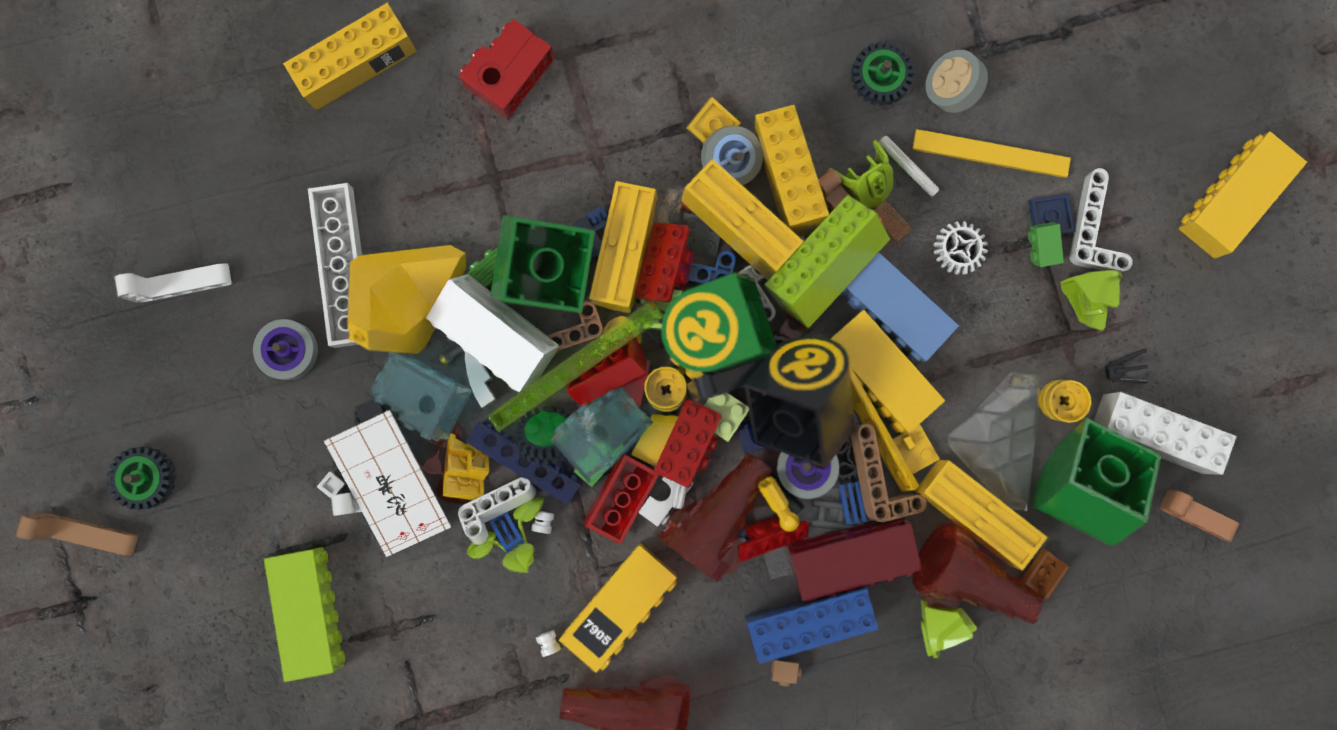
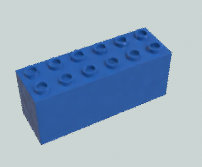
[745,586,878,664]

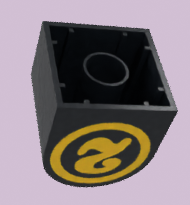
[744,336,855,468]

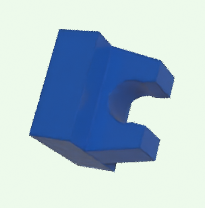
[586,205,608,233]

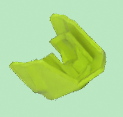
[828,139,893,208]
[1060,270,1123,331]
[921,597,977,658]

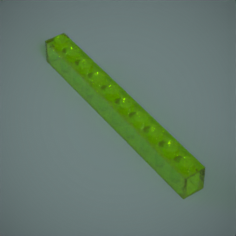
[487,301,664,432]

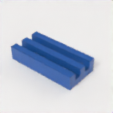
[838,482,867,525]
[489,512,525,553]

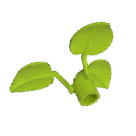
[466,497,544,573]

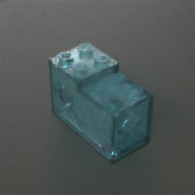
[369,352,473,441]
[550,386,653,483]

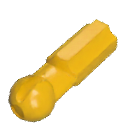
[758,477,800,532]

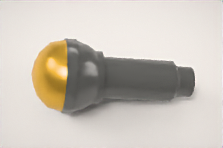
[439,345,464,365]

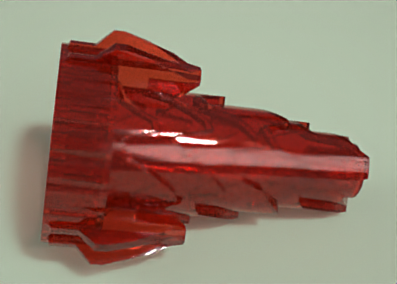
[658,452,772,583]
[912,523,1044,624]
[559,676,691,730]

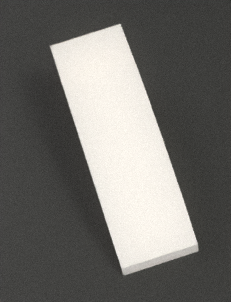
[465,352,497,408]

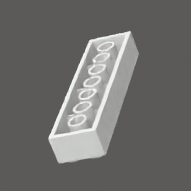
[308,183,362,348]

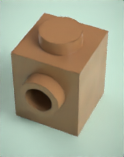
[771,658,802,686]

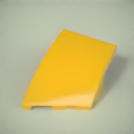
[632,414,678,467]
[443,433,489,500]

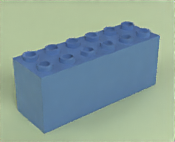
[839,252,959,364]

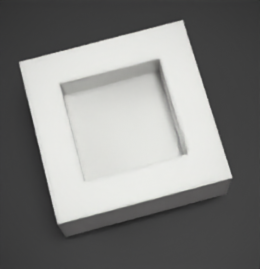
[317,471,347,498]

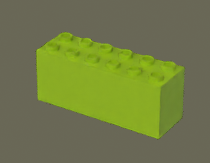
[765,195,890,328]
[264,547,345,682]

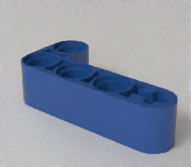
[688,251,735,285]

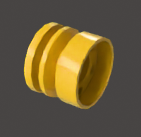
[645,367,687,412]
[1038,379,1091,423]

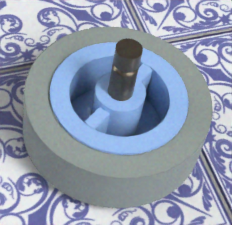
[701,126,763,185]

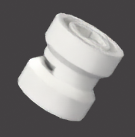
[531,511,554,534]
[536,630,561,657]

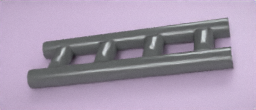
[810,499,880,530]

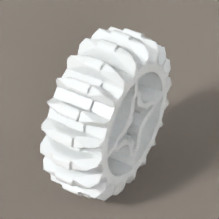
[933,221,988,275]

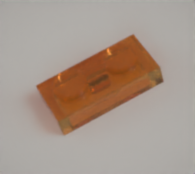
[874,200,912,243]

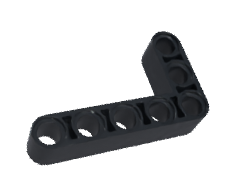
[687,358,765,404]

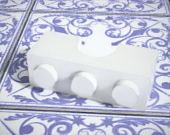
[638,477,694,527]

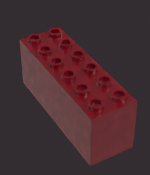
[786,517,922,602]

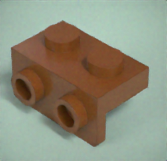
[1020,548,1070,599]

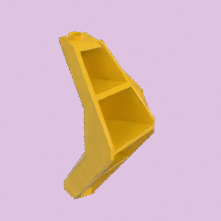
[348,245,466,354]

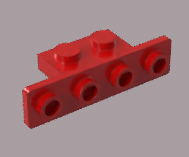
[738,515,809,562]

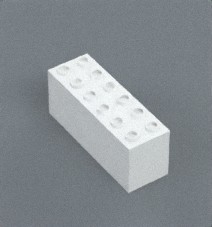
[426,274,560,392]
[1094,392,1236,475]

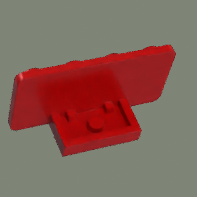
[635,222,694,303]
[654,400,722,488]

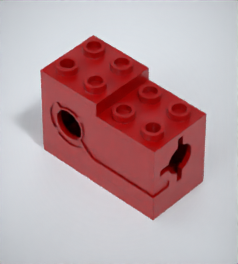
[459,19,555,120]

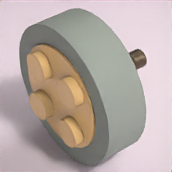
[926,50,988,113]

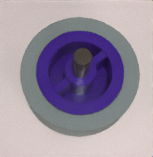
[253,319,318,380]
[777,452,839,499]

